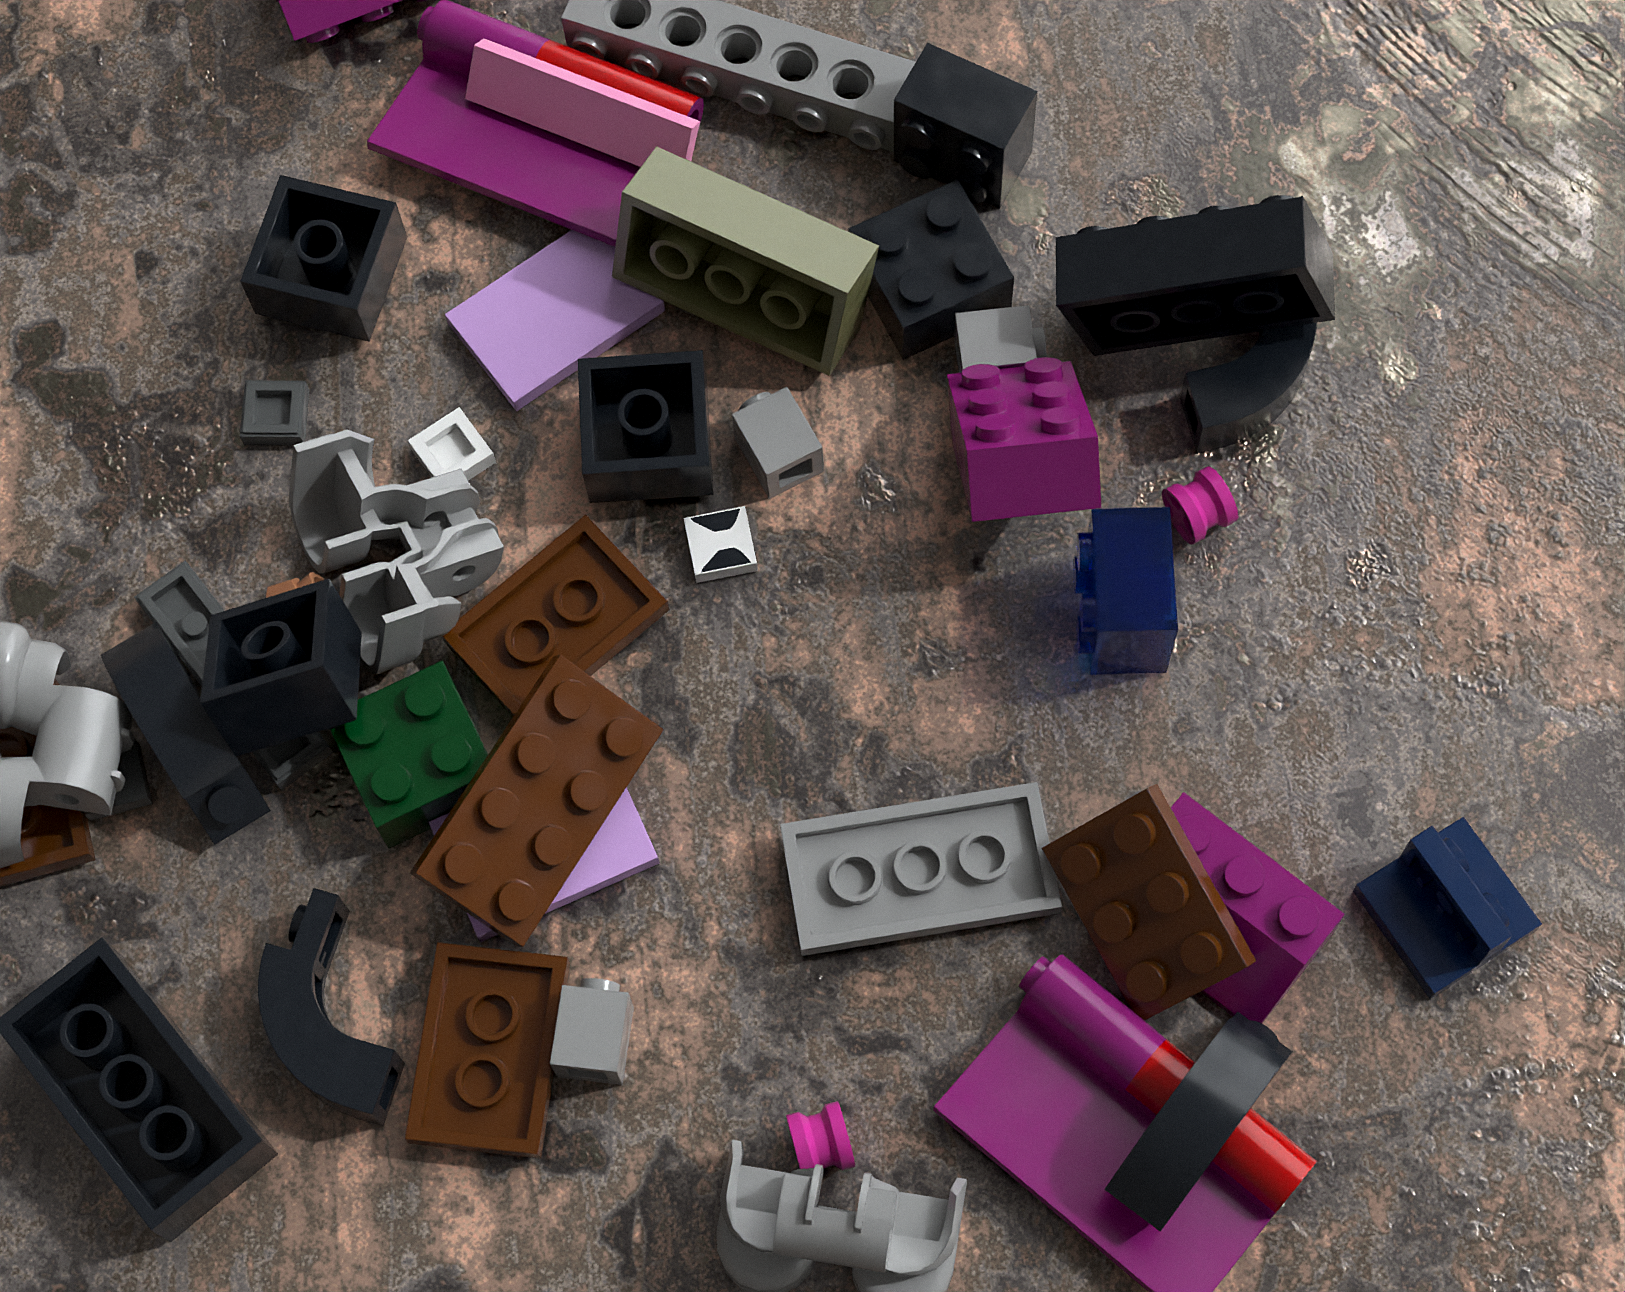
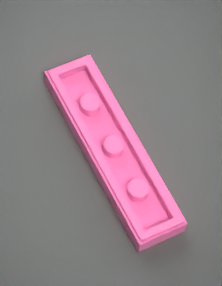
[465,38,700,167]

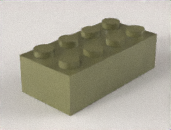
[612,146,879,376]

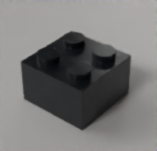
[894,42,1038,209]
[240,175,407,342]
[848,179,1014,360]
[578,350,714,503]
[200,578,362,756]

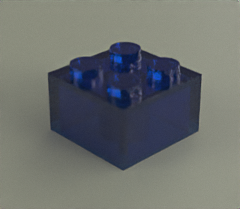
[1073,507,1178,675]

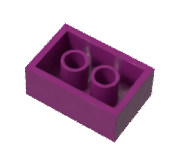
[947,357,1102,522]

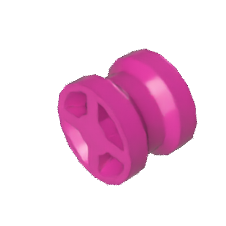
[1162,466,1238,545]
[786,1101,855,1171]

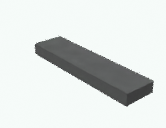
[134,560,333,791]

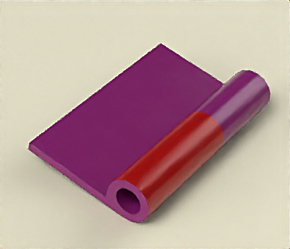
[367,0,704,247]
[933,954,1317,1292]

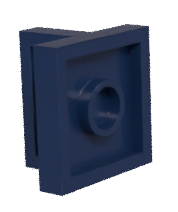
[1353,817,1542,999]

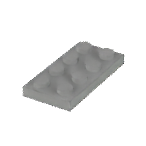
[780,782,1062,956]

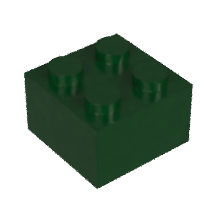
[330,660,488,849]

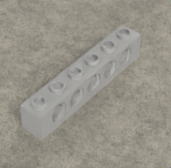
[561,0,916,152]

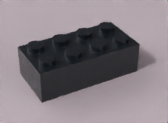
[1056,195,1335,356]
[0,937,278,1242]

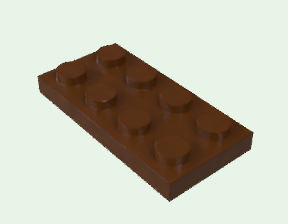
[410,655,664,947]

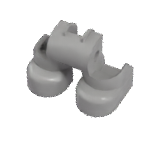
[289,429,504,674]
[0,621,135,868]
[716,1140,967,1292]

